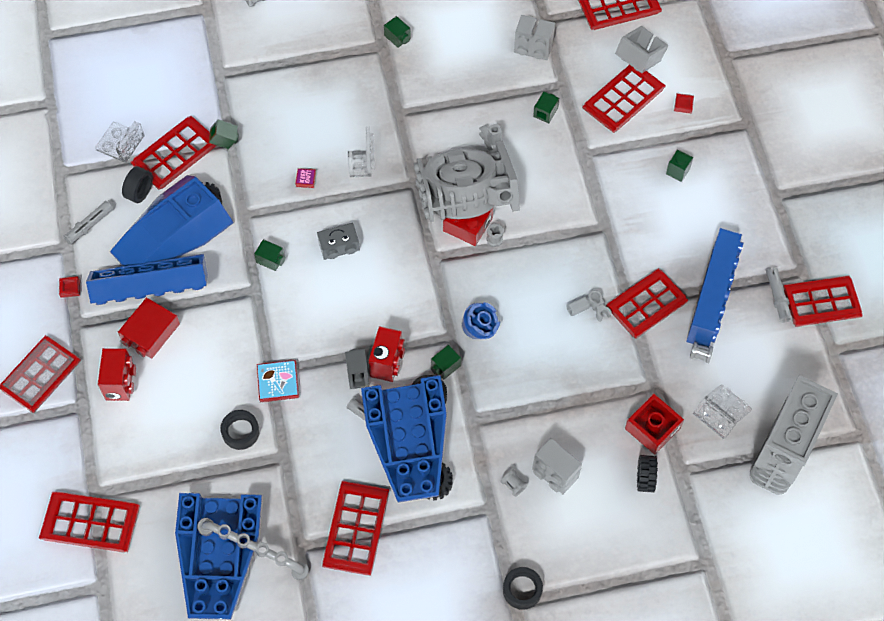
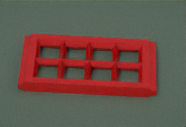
[578,0,662,30]
[582,64,666,133]
[130,116,217,190]
[322,481,389,576]
[39,492,140,553]

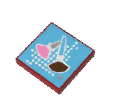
[256,360,299,403]

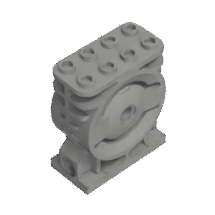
[414,140,520,222]
[750,375,838,495]

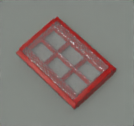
[606,268,688,339]
[783,276,863,327]
[0,335,81,414]

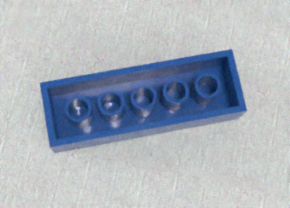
[686,228,744,348]
[86,254,208,305]

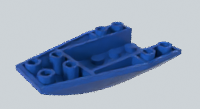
[110,175,233,266]
[361,375,447,503]
[175,493,262,620]

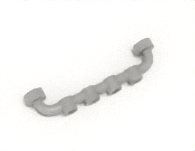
[198,518,309,580]

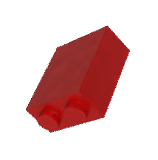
[118,297,180,359]

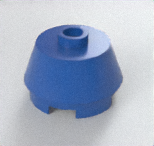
[462,302,500,339]

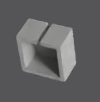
[514,15,555,60]
[615,26,668,73]
[532,438,582,495]

